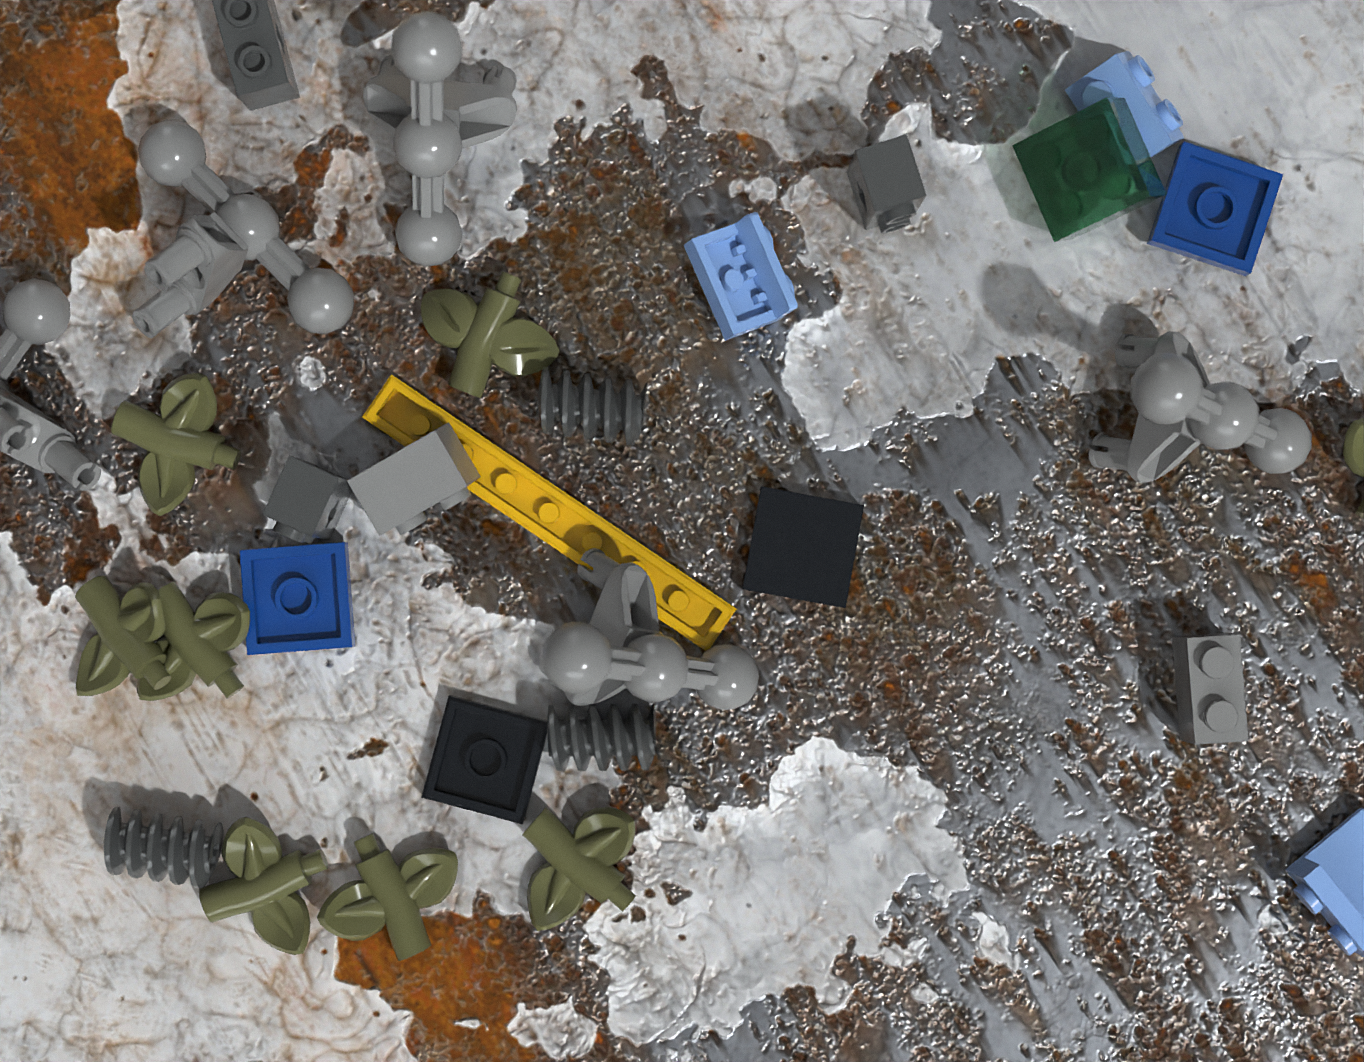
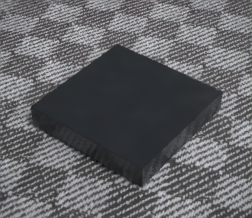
[742,486,864,608]
[421,695,547,825]

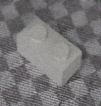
[347,422,481,536]
[1172,633,1249,745]

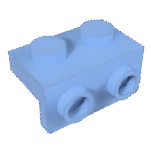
[1065,51,1184,177]
[683,212,798,341]

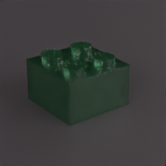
[1012,97,1167,242]

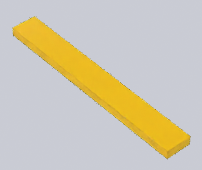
[362,374,736,651]

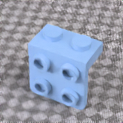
[1285,807,1364,957]

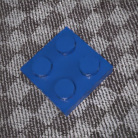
[1147,142,1283,276]
[240,542,356,655]

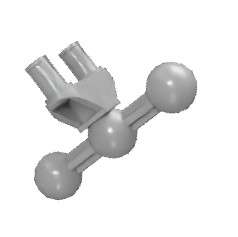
[363,11,517,267]
[132,119,354,338]
[0,278,101,491]
[1089,331,1312,482]
[539,548,759,711]

